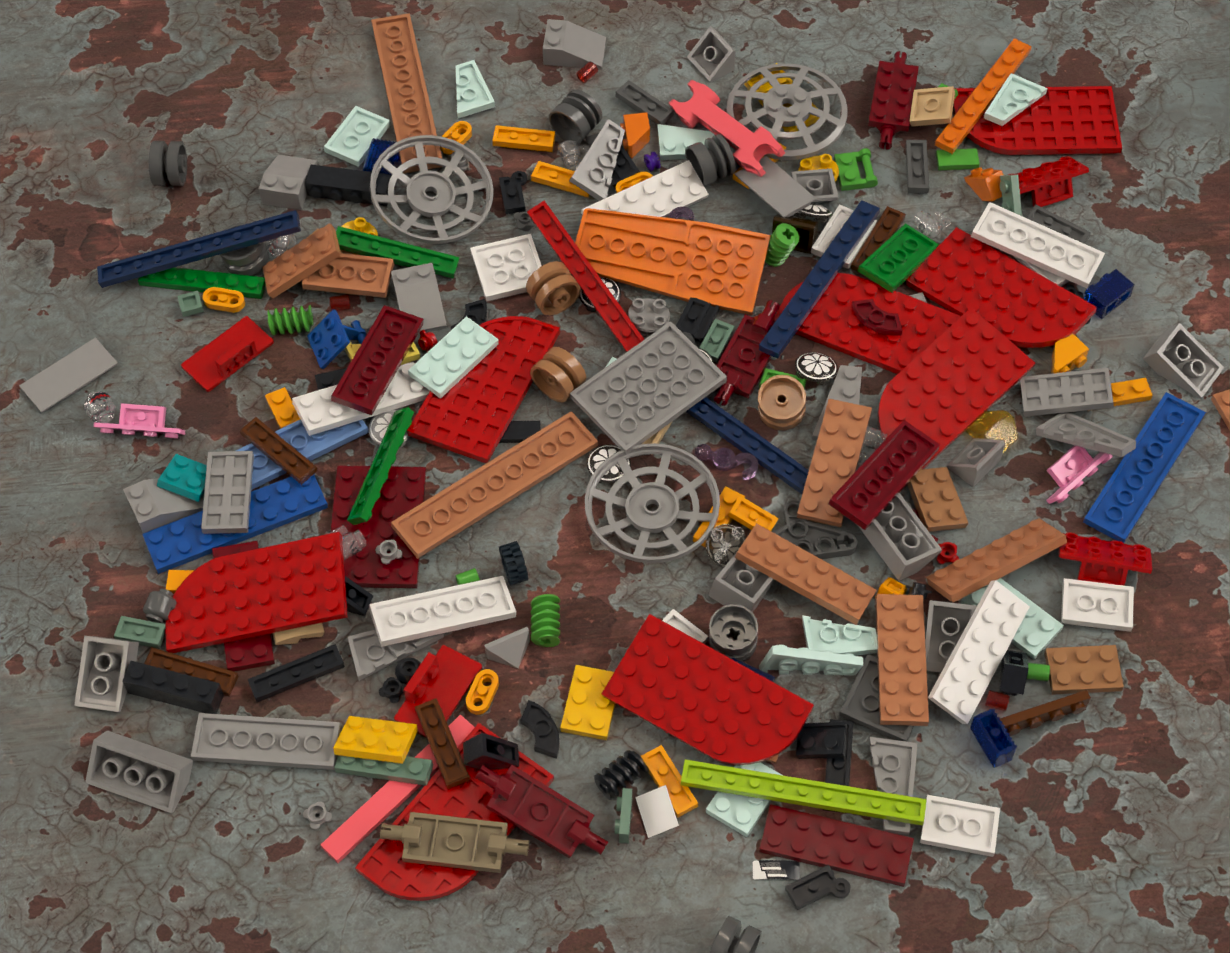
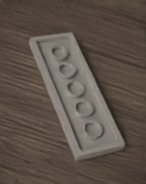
[191,713,341,770]

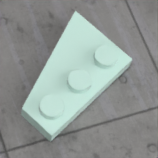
[456,60,495,119]
[984,73,1047,126]
[802,615,877,656]

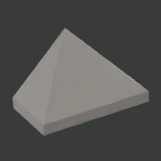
[485,627,530,669]

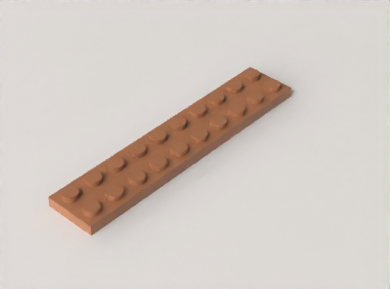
[371,13,443,174]
[391,411,598,559]

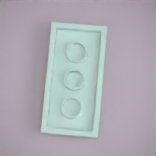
[408,316,499,399]
[961,578,1064,660]

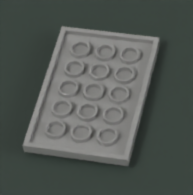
[570,321,727,455]

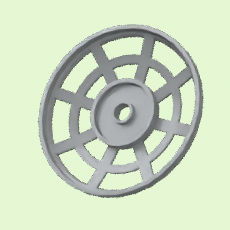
[727,63,847,160]
[370,135,494,244]
[585,443,720,563]

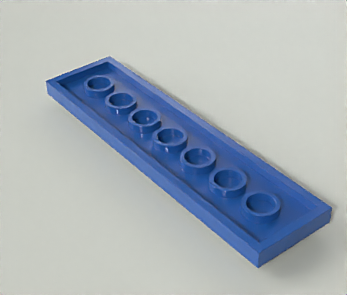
[1083,392,1206,543]
[142,475,328,574]

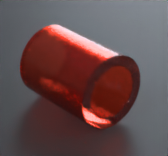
[576,61,598,83]
[329,294,351,311]
[985,690,1010,712]

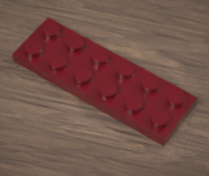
[331,305,424,415]
[828,420,940,530]
[212,541,275,672]
[759,804,914,887]

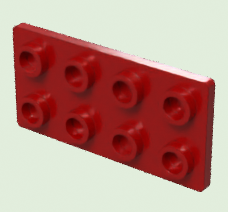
[1009,156,1089,207]
[181,316,274,392]
[1059,532,1152,586]
[394,645,482,738]

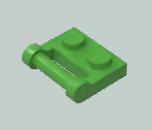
[834,148,878,191]

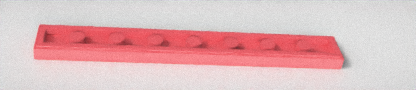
[321,714,475,863]

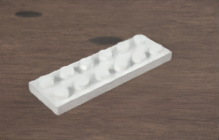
[581,160,709,217]
[971,202,1105,288]
[292,362,430,436]
[369,576,516,647]
[928,580,1030,724]

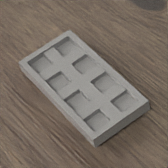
[1020,368,1113,417]
[201,451,254,534]

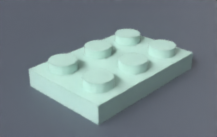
[324,106,390,167]
[706,762,781,837]

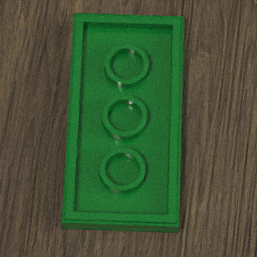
[858,223,939,293]

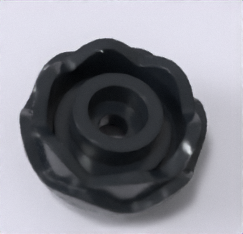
[395,657,421,685]

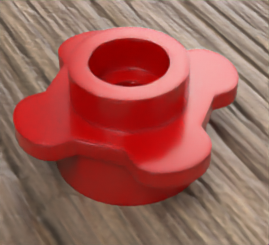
[418,330,437,352]
[936,542,959,564]

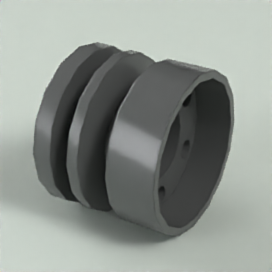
[549,89,602,145]
[685,134,736,186]
[709,604,758,663]

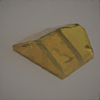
[965,410,1018,453]

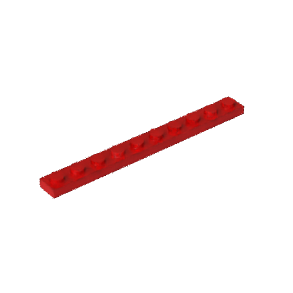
[527,200,645,352]

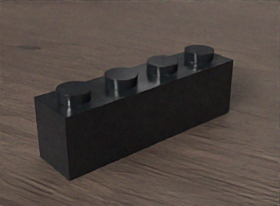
[305,164,391,206]
[122,661,224,714]

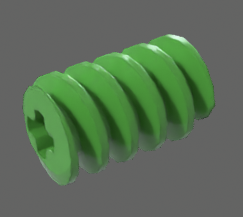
[765,223,799,267]
[268,305,313,336]
[531,594,560,647]

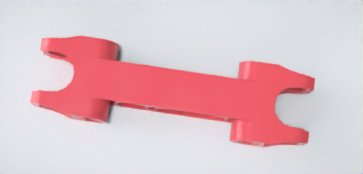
[668,80,785,177]

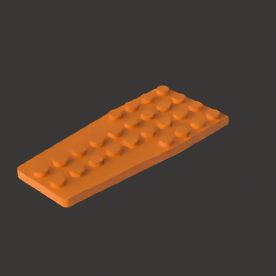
[575,208,771,315]

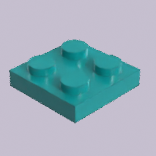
[157,454,207,502]

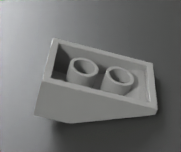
[543,19,606,69]
[259,154,318,210]
[391,263,447,333]
[1143,323,1224,399]
[123,478,204,533]
[708,549,775,613]
[925,600,977,672]
[74,636,139,712]

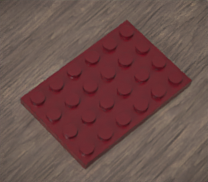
[330,466,427,588]

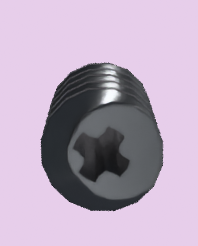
[594,750,649,800]

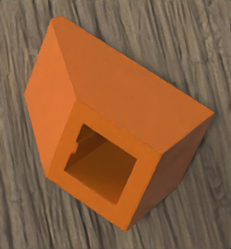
[620,112,650,159]
[964,167,1003,201]

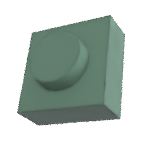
[177,291,204,317]

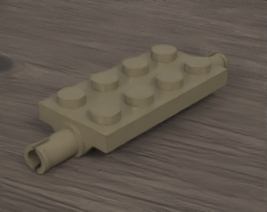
[380,812,529,873]

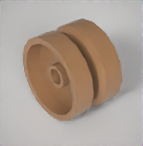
[526,261,581,316]
[530,347,586,403]
[758,375,806,431]

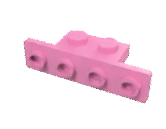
[94,404,185,438]
[1046,445,1113,504]

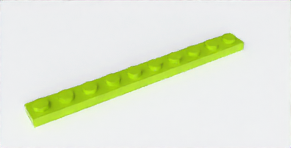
[681,759,927,826]

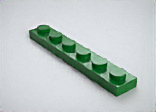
[336,226,459,279]
[138,267,266,299]
[347,407,414,525]

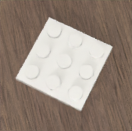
[470,234,542,302]

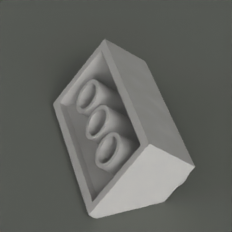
[859,493,942,581]
[85,731,193,813]

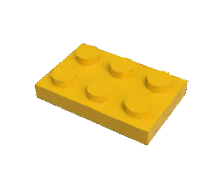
[560,665,615,741]
[333,716,418,764]

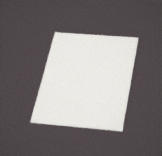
[635,785,679,838]

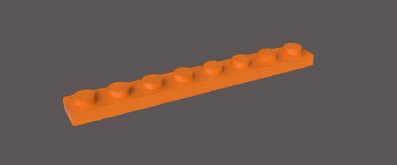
[935,38,1032,154]

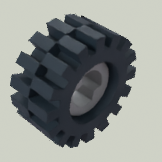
[499,541,529,586]

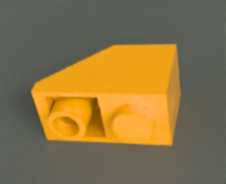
[1051,334,1089,374]

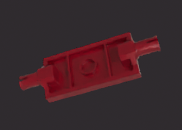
[868,51,919,150]
[714,300,780,406]
[475,764,609,858]

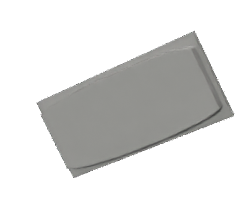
[734,156,816,218]
[19,337,118,413]

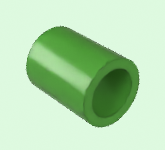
[455,568,480,585]
[1027,663,1050,681]

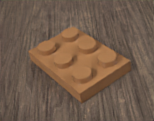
[907,467,968,532]
[1045,645,1124,695]

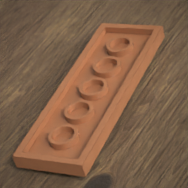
[797,399,872,527]
[926,518,1067,603]
[735,523,877,625]
[876,594,929,726]

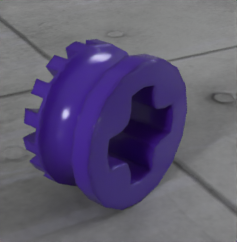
[644,151,661,172]

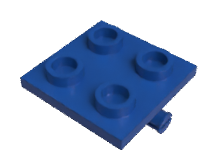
[307,309,367,369]

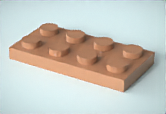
[263,223,341,298]
[302,253,394,298]

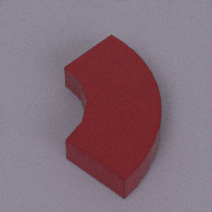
[851,299,902,336]

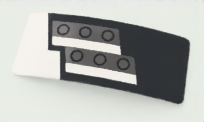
[753,860,800,880]

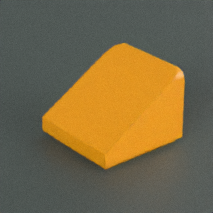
[875,577,908,599]

